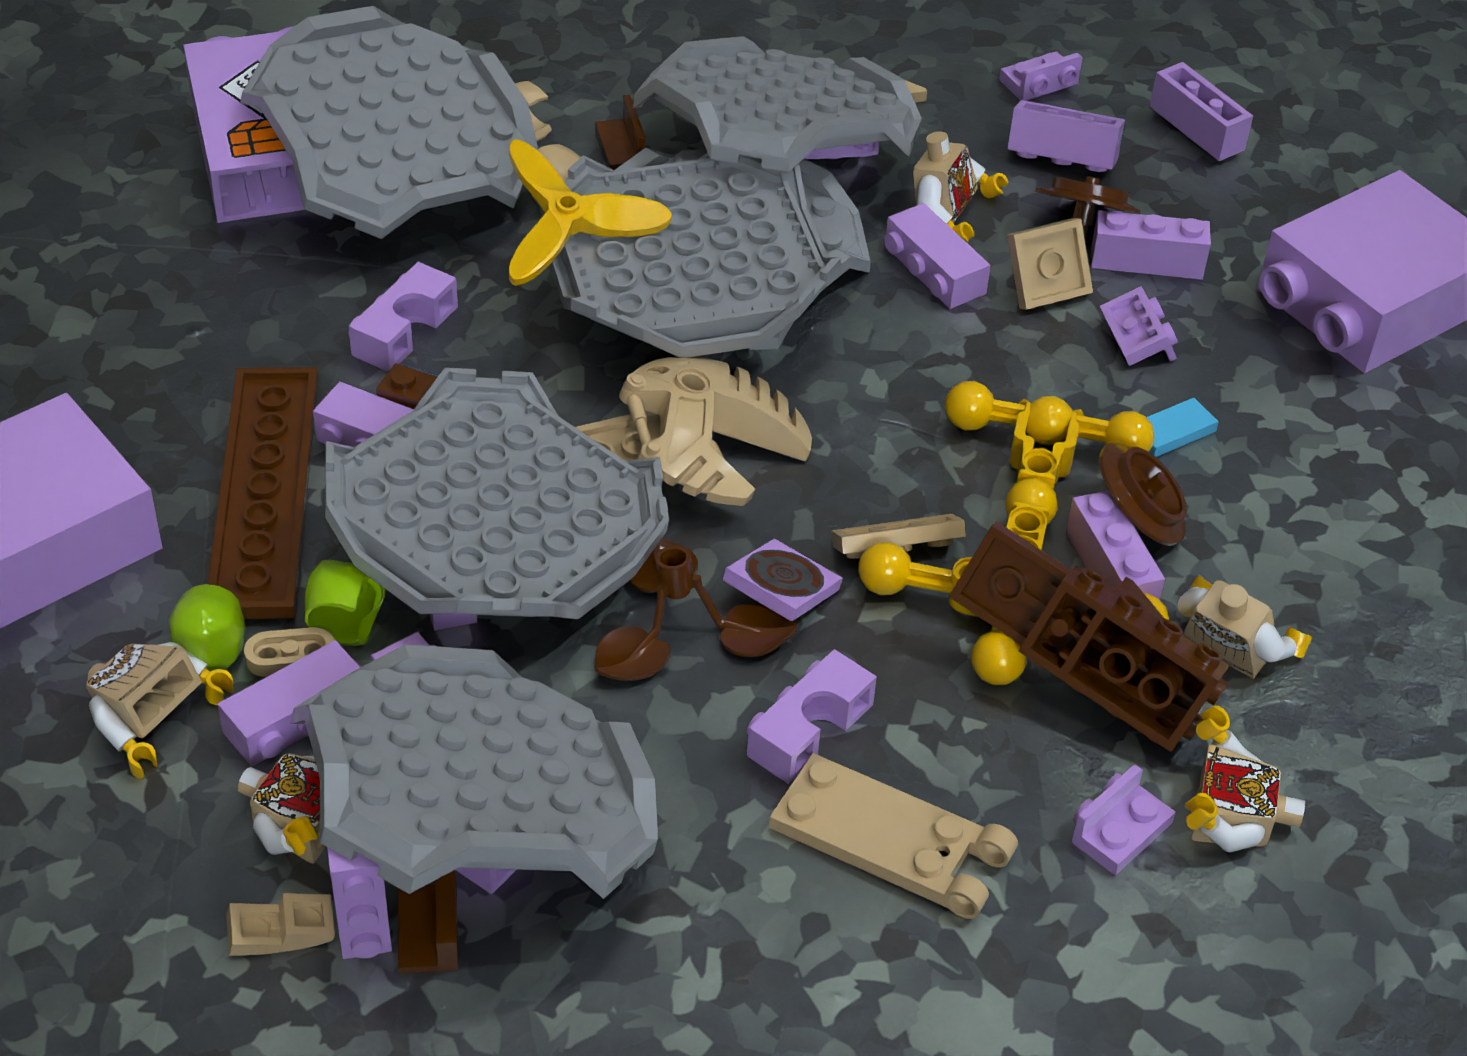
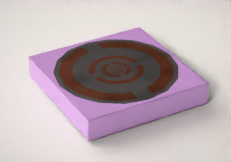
[723,538,843,621]

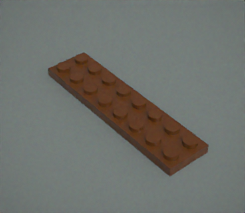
[207,367,319,619]

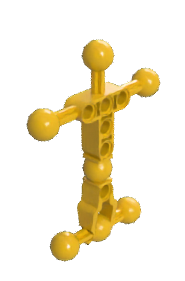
[858,381,1169,685]

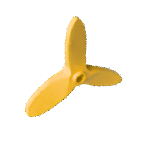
[508,139,672,286]

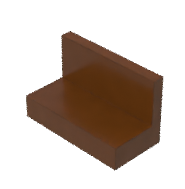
[595,95,645,170]
[398,870,459,974]

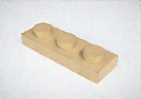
[831,514,966,559]

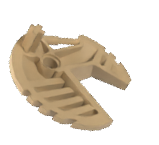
[619,356,812,506]

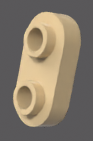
[244,627,334,677]

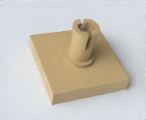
[1007,218,1093,310]

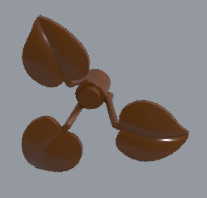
[595,538,798,681]

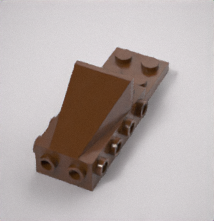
[949,521,1229,752]

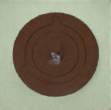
[1035,176,1141,240]
[1099,443,1187,546]

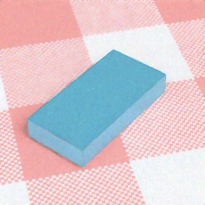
[1147,398,1219,457]

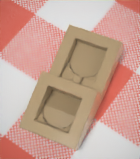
[226,893,335,956]

